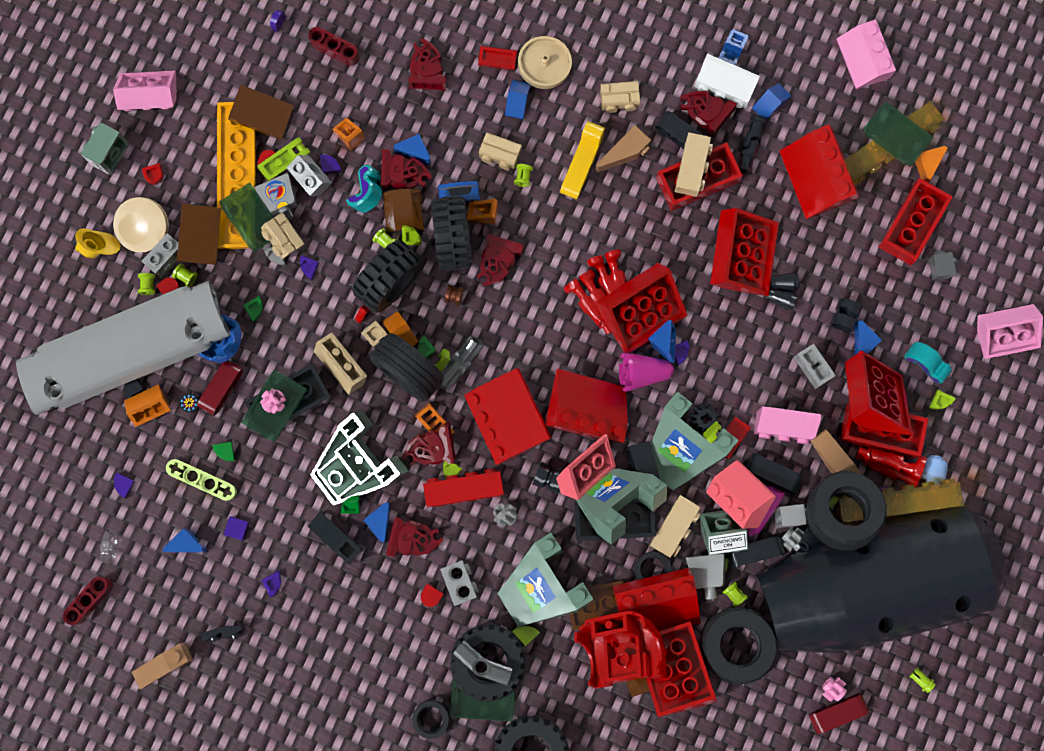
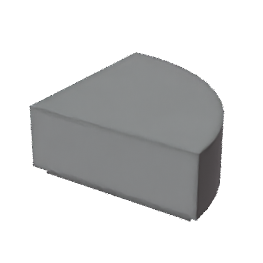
[264,247,285,265]

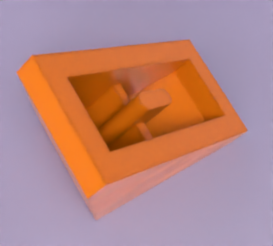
[332,118,365,151]
[914,146,948,182]
[467,199,498,225]
[382,311,419,346]

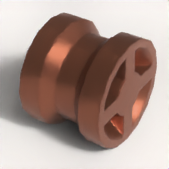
[444,284,464,306]

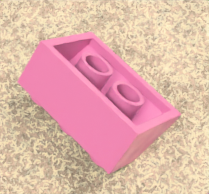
[836,20,896,89]
[113,71,176,111]
[977,304,1043,359]
[754,406,821,444]

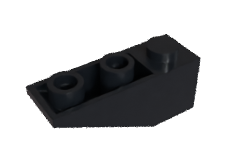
[308,512,364,564]

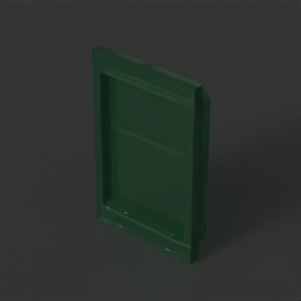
[862,101,934,167]
[219,182,274,253]
[241,369,307,443]
[449,677,515,722]

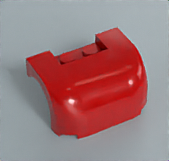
[574,611,667,689]

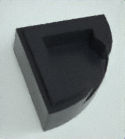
[124,378,144,399]

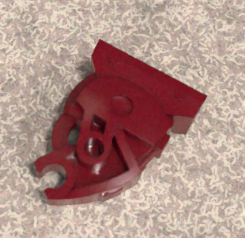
[408,38,446,91]
[680,91,737,138]
[381,149,432,191]
[477,234,524,287]
[402,422,456,466]
[386,517,443,557]

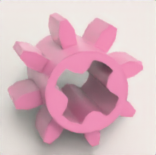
[260,388,286,414]
[822,677,847,701]

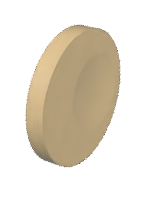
[518,36,572,89]
[113,197,169,252]

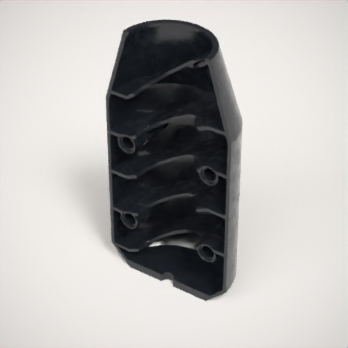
[754,501,1006,654]

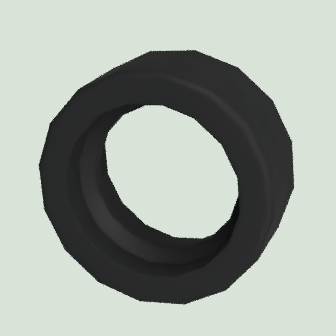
[634,551,672,580]
[412,700,450,739]

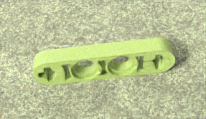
[166,459,237,501]

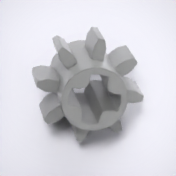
[493,502,517,527]
[782,528,804,552]

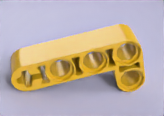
[560,121,605,199]

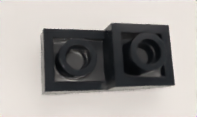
[200,626,246,643]

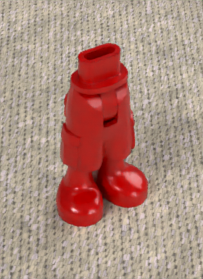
[587,249,627,295]
[563,269,611,335]
[856,447,927,489]

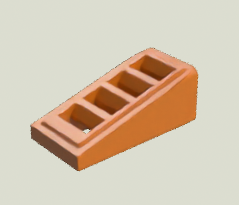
[415,402,455,434]

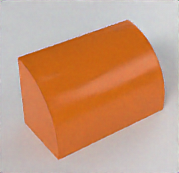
[124,384,171,427]

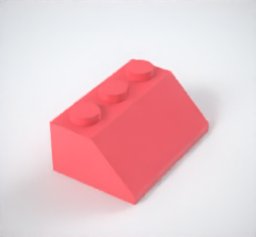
[556,434,616,500]
[706,461,776,529]

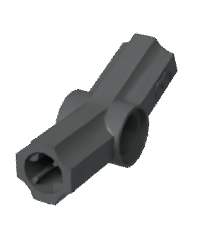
[441,335,484,390]
[453,640,513,686]

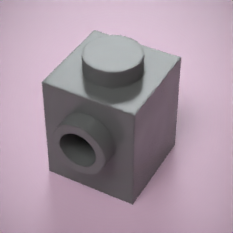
[928,250,957,281]

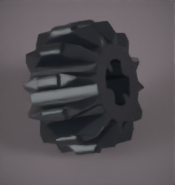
[689,403,722,436]

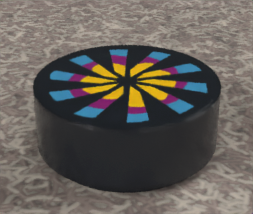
[179,393,199,413]

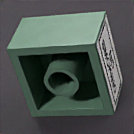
[81,122,130,175]
[700,510,748,555]

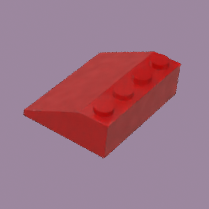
[780,124,860,220]
[710,208,779,296]
[596,263,688,353]
[845,350,912,435]
[464,368,551,465]
[545,369,628,443]
[612,568,701,632]
[646,622,718,718]

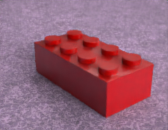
[656,142,743,211]
[878,178,953,266]
[839,403,928,459]

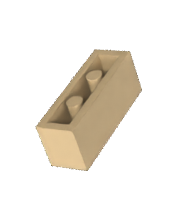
[675,132,713,197]
[314,333,367,395]
[649,495,701,558]

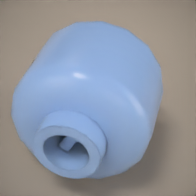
[921,455,948,485]

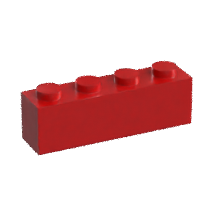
[423,469,504,508]

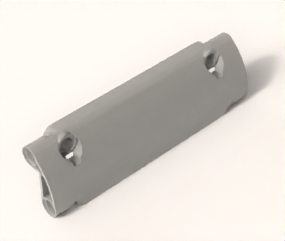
[16,281,231,415]

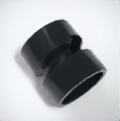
[830,298,862,333]
[532,461,563,494]

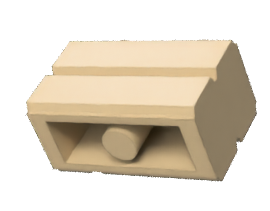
[600,81,640,113]
[479,132,522,170]
[261,213,304,259]

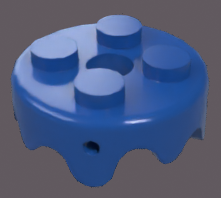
[198,315,242,363]

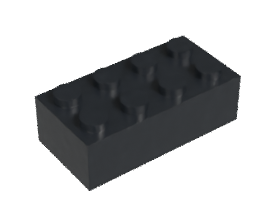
[244,364,333,438]
[574,498,656,541]

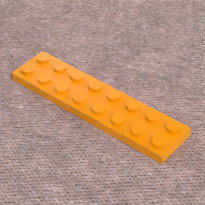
[217,102,256,249]

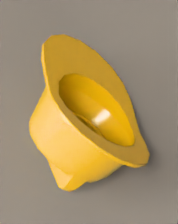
[75,228,121,258]

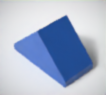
[505,80,531,119]
[752,83,792,120]
[394,134,431,166]
[648,320,676,363]
[855,321,882,355]
[364,503,391,543]
[163,528,207,553]

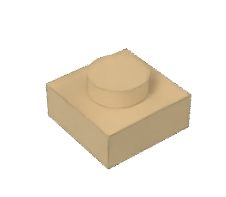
[361,321,387,348]

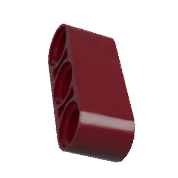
[308,27,359,66]
[197,360,244,416]
[63,577,113,625]
[809,693,870,734]

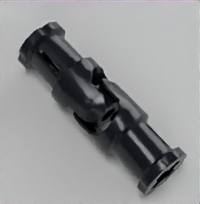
[738,116,766,175]

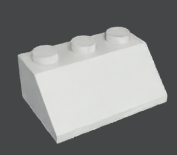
[695,54,760,109]

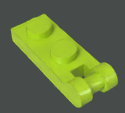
[257,137,311,181]

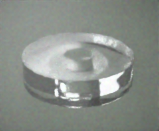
[100,532,118,564]

